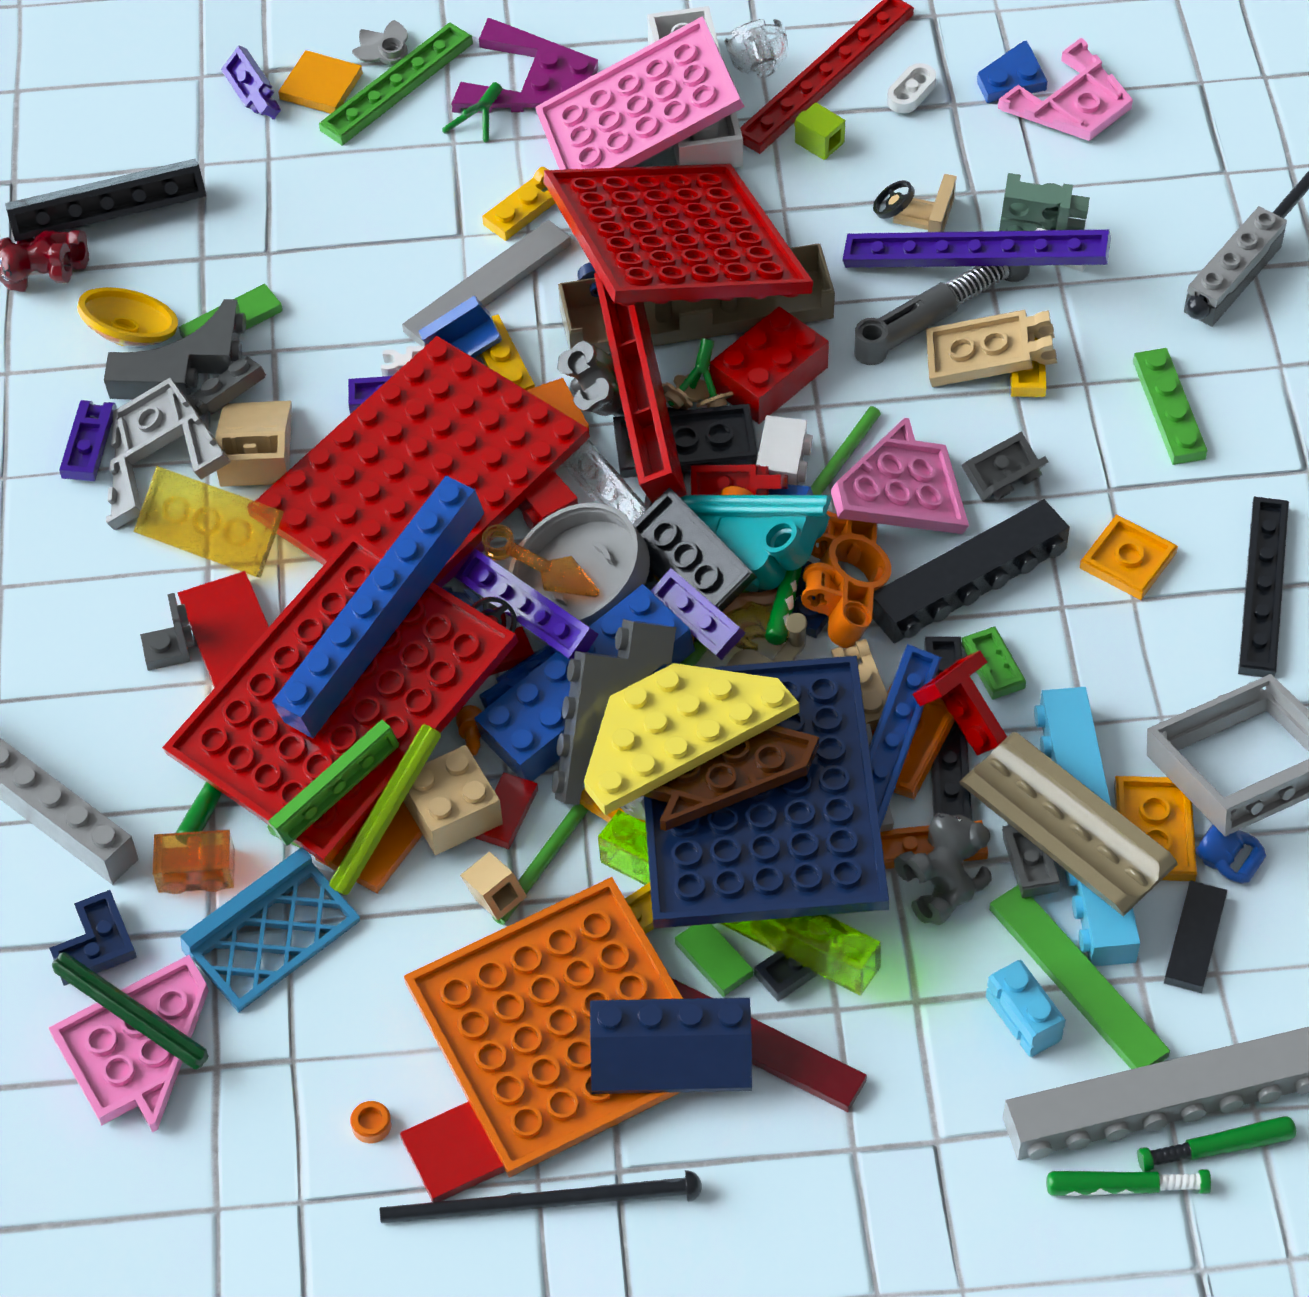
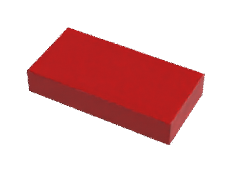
[475,772,538,849]

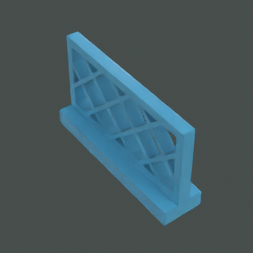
[180,847,360,1013]

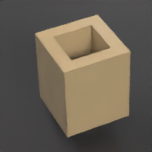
[460,851,527,920]

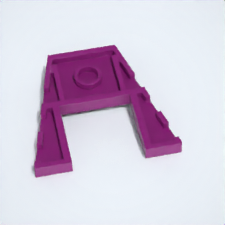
[451,18,599,113]

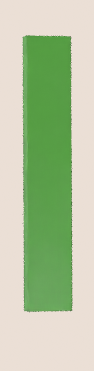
[319,22,473,146]
[989,885,1170,1069]

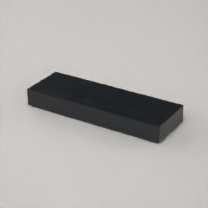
[1164,880,1228,993]

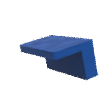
[418,295,502,358]

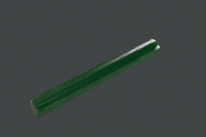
[52,953,209,1070]

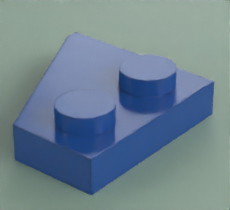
[977,40,1048,103]

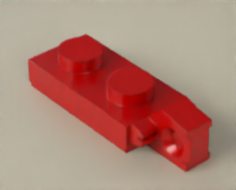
[691,464,788,495]

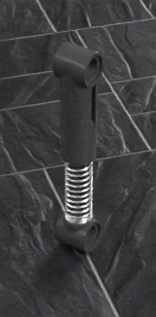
[854,266,1030,365]

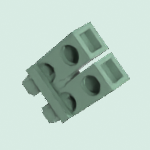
[999,173,1090,231]

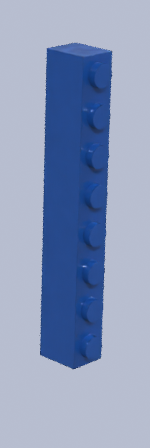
[272,476,484,738]

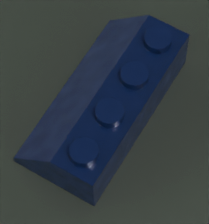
[590,997,752,1094]

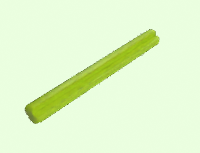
[329,724,441,895]

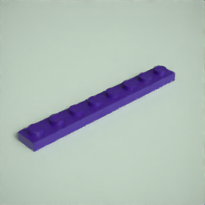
[842,229,1111,268]

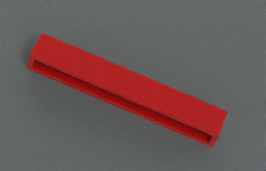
[594,273,687,504]

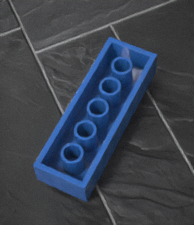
[474,584,695,781]

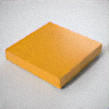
[278,50,363,114]
[1079,514,1178,600]

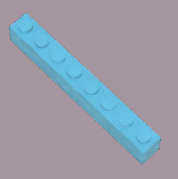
[1034,687,1140,966]

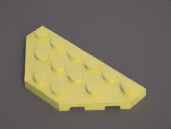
[584,663,799,815]

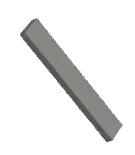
[402,220,571,346]

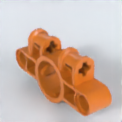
[801,511,892,648]

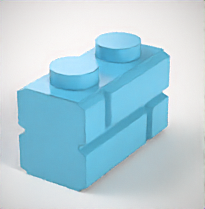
[986,960,1066,1057]

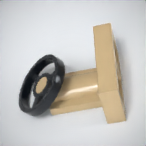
[873,174,957,232]

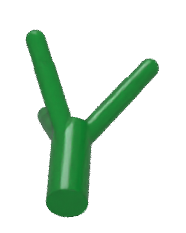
[442,82,503,142]

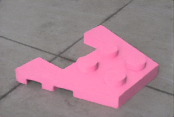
[998,38,1133,141]

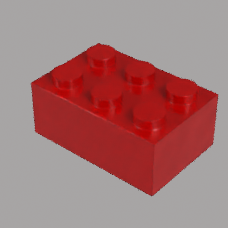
[709,306,829,424]

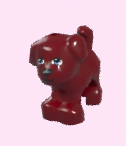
[0,230,89,292]

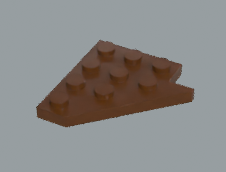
[643,725,819,831]

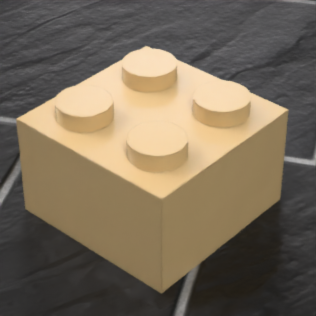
[403,745,503,856]

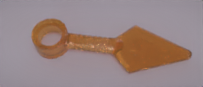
[482,524,600,597]

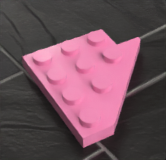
[831,418,969,534]
[48,955,209,1132]

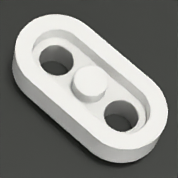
[887,63,936,113]

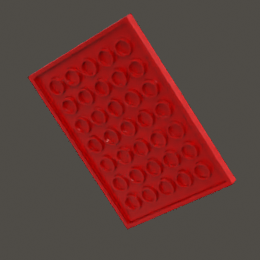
[544,164,813,306]
[248,336,590,584]
[162,533,519,866]

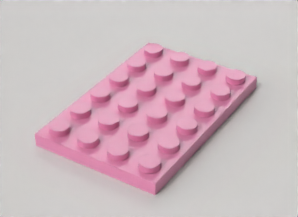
[535,16,745,170]

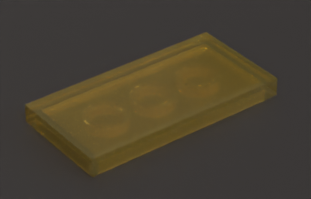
[133,466,284,578]

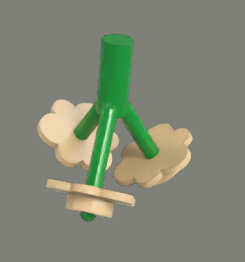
[662,338,734,410]

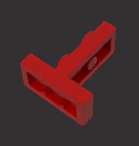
[912,650,1007,756]

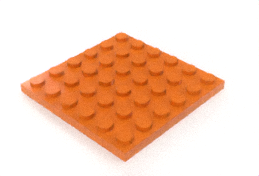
[404,877,683,1178]

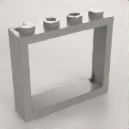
[1147,674,1309,836]

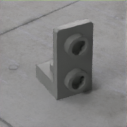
[140,593,194,671]

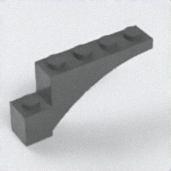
[552,619,676,805]

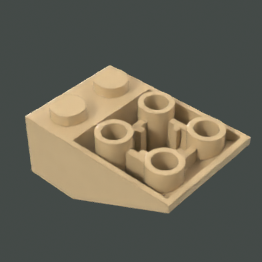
[215,400,292,487]

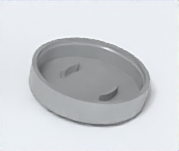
[509,503,650,627]

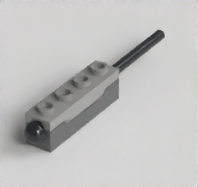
[1184,171,1309,327]

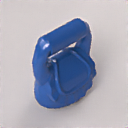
[1195,824,1266,884]

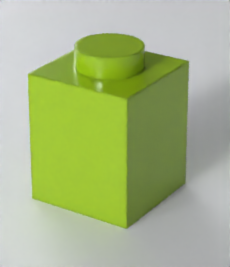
[794,103,846,160]

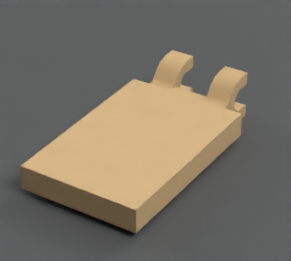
[926,310,1057,387]

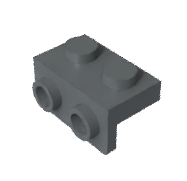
[961,431,1049,501]

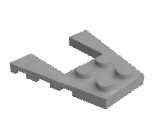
[106,378,231,530]

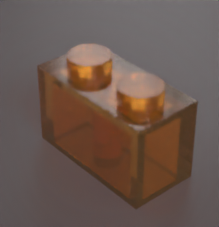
[152,830,235,894]

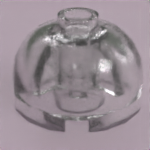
[724,19,789,78]

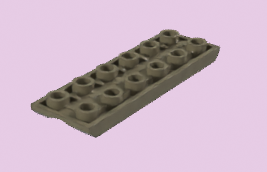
[959,732,1178,916]

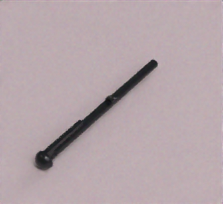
[379,1170,702,1223]

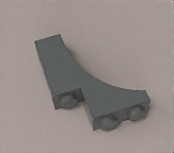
[104,299,246,400]

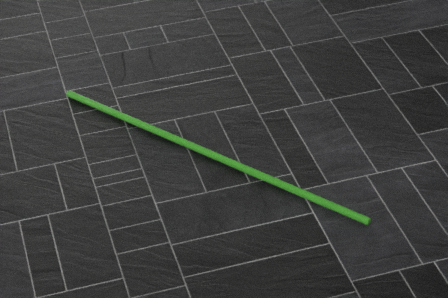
[492,406,881,925]

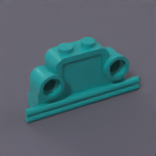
[680,495,832,592]

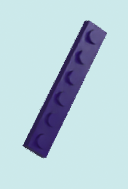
[455,548,599,660]

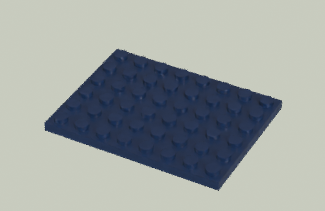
[644,656,889,928]

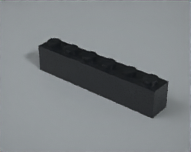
[5,158,207,242]
[872,499,1070,644]

